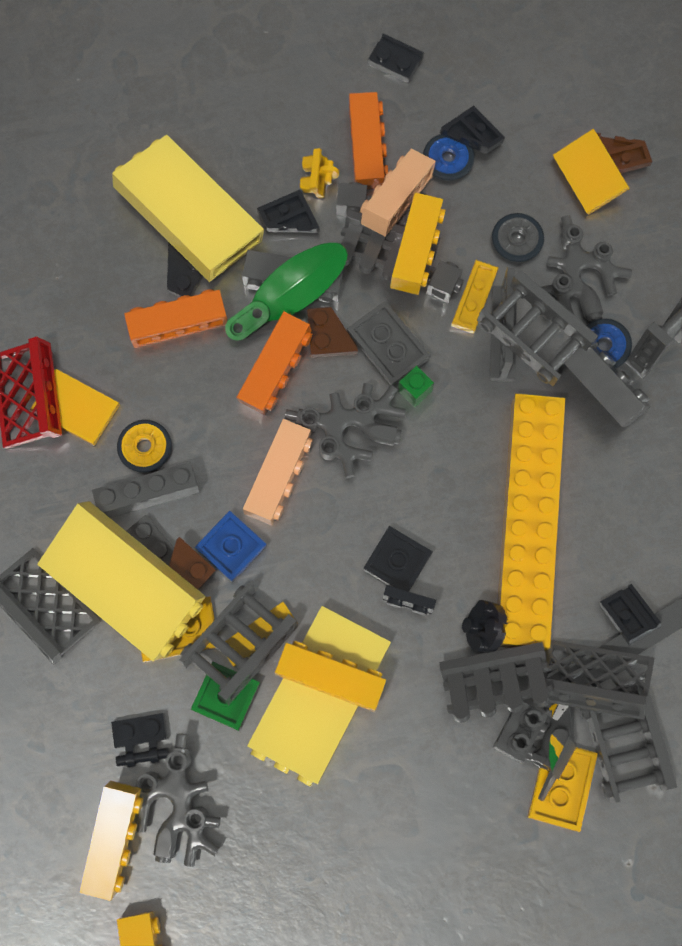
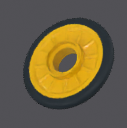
[117,420,171,472]

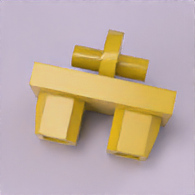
[300,148,340,198]

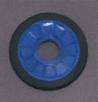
[423,134,474,181]
[586,318,632,368]

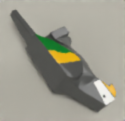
[531,703,577,802]

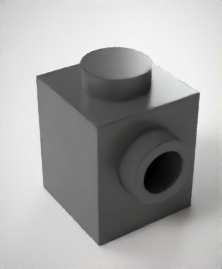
[336,182,371,216]
[427,260,464,304]

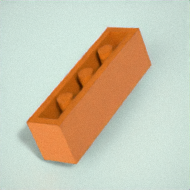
[349,92,388,190]
[124,289,227,348]
[236,311,313,415]

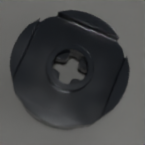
[462,600,507,653]

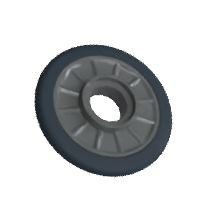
[492,213,544,262]

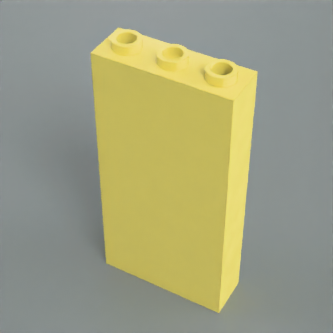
[112,134,264,282]
[37,501,206,661]
[247,606,391,787]

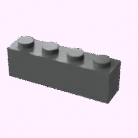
[242,250,343,302]
[92,462,200,518]

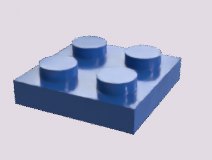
[195,511,267,583]

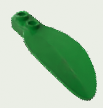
[225,242,348,341]

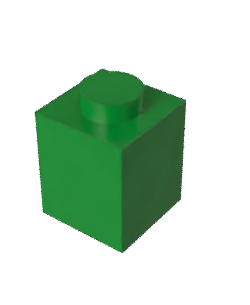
[398,366,434,408]

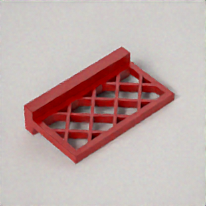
[0,336,62,449]

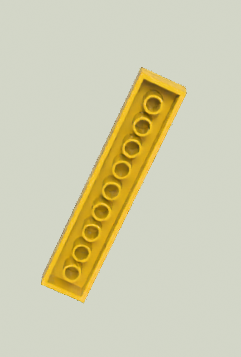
[497,393,565,652]

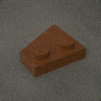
[597,133,653,174]
[307,307,358,358]
[169,537,215,589]

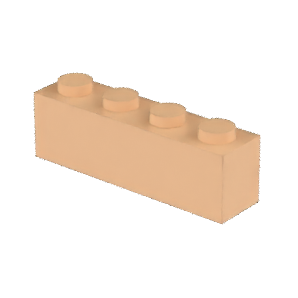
[360,148,436,237]
[243,419,314,526]

